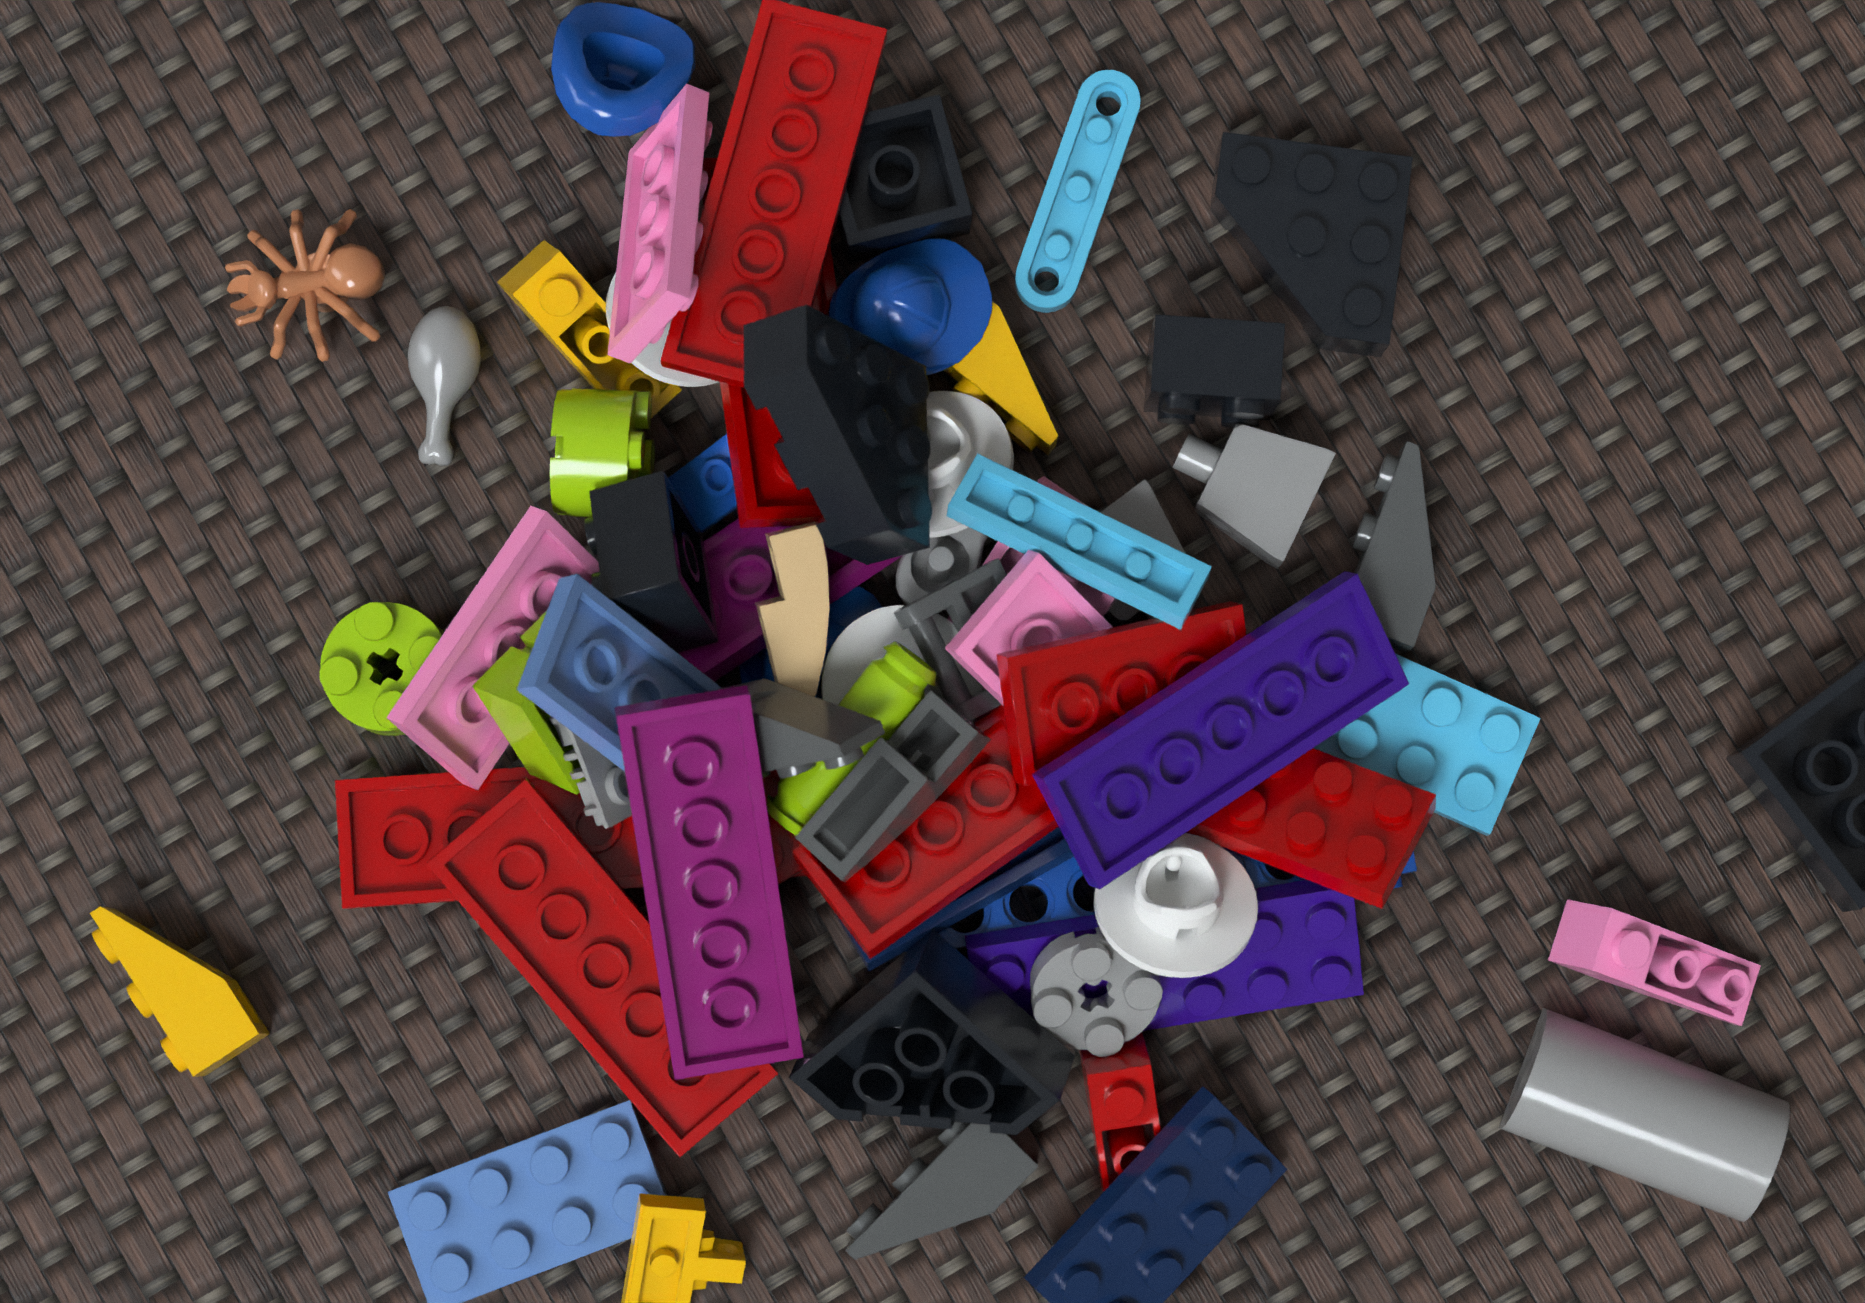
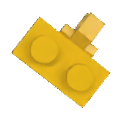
[621,1193,746,1303]

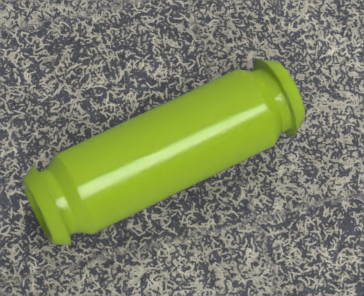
[766,641,937,836]

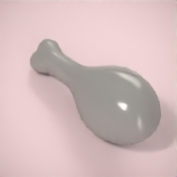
[408,306,481,466]
[896,527,988,605]

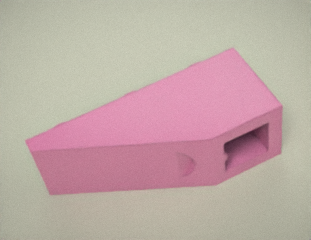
[1548,899,1761,1026]

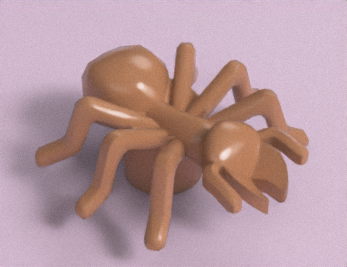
[225,209,385,362]

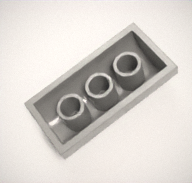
[1499,1008,1790,1222]

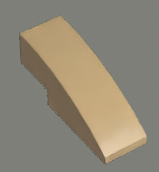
[755,521,829,697]

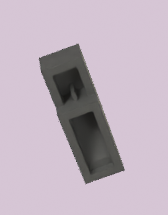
[795,691,991,882]

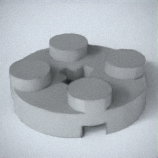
[1030,927,1163,1057]

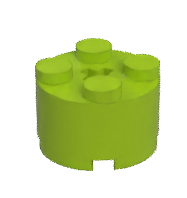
[550,388,655,517]
[320,602,444,736]

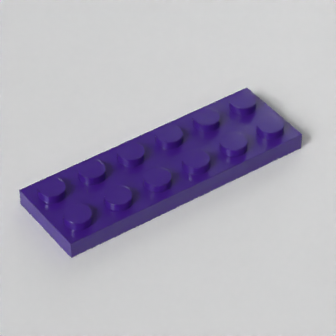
[1032,571,1409,890]
[965,880,1364,1031]

